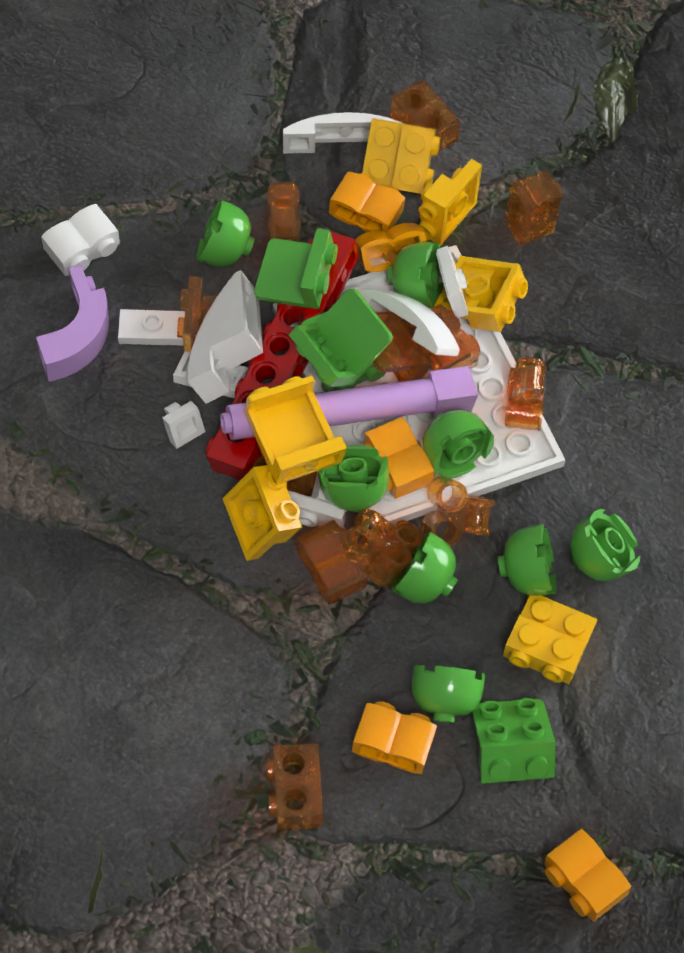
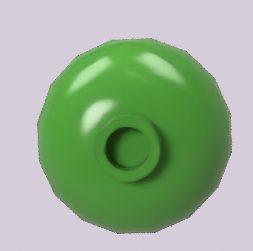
[196,200,255,267]
[387,242,444,308]
[423,410,494,479]
[318,445,389,512]
[570,509,640,582]
[498,524,557,596]
[390,531,458,604]
[412,665,485,723]

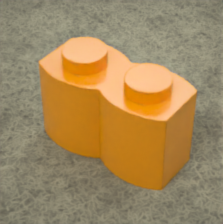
[329,172,405,232]
[356,223,427,272]
[363,417,434,499]
[352,701,437,774]
[544,829,631,922]

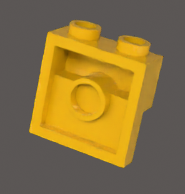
[362,118,440,194]
[418,159,482,246]
[434,256,528,332]
[222,465,302,561]
[503,596,597,684]

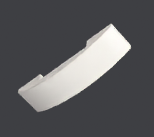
[283,112,402,154]
[356,289,460,356]

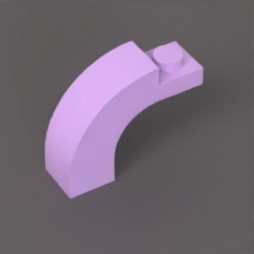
[36,265,109,382]

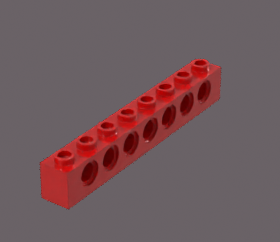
[206,228,359,480]

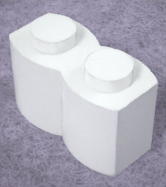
[41,204,120,276]

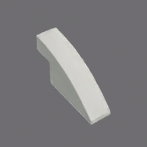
[187,270,263,404]

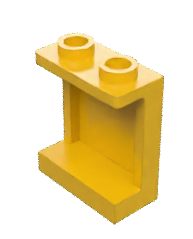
[243,376,347,485]

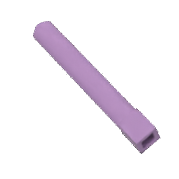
[220,366,478,440]

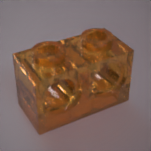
[390,80,460,152]
[505,171,563,246]
[266,744,323,830]

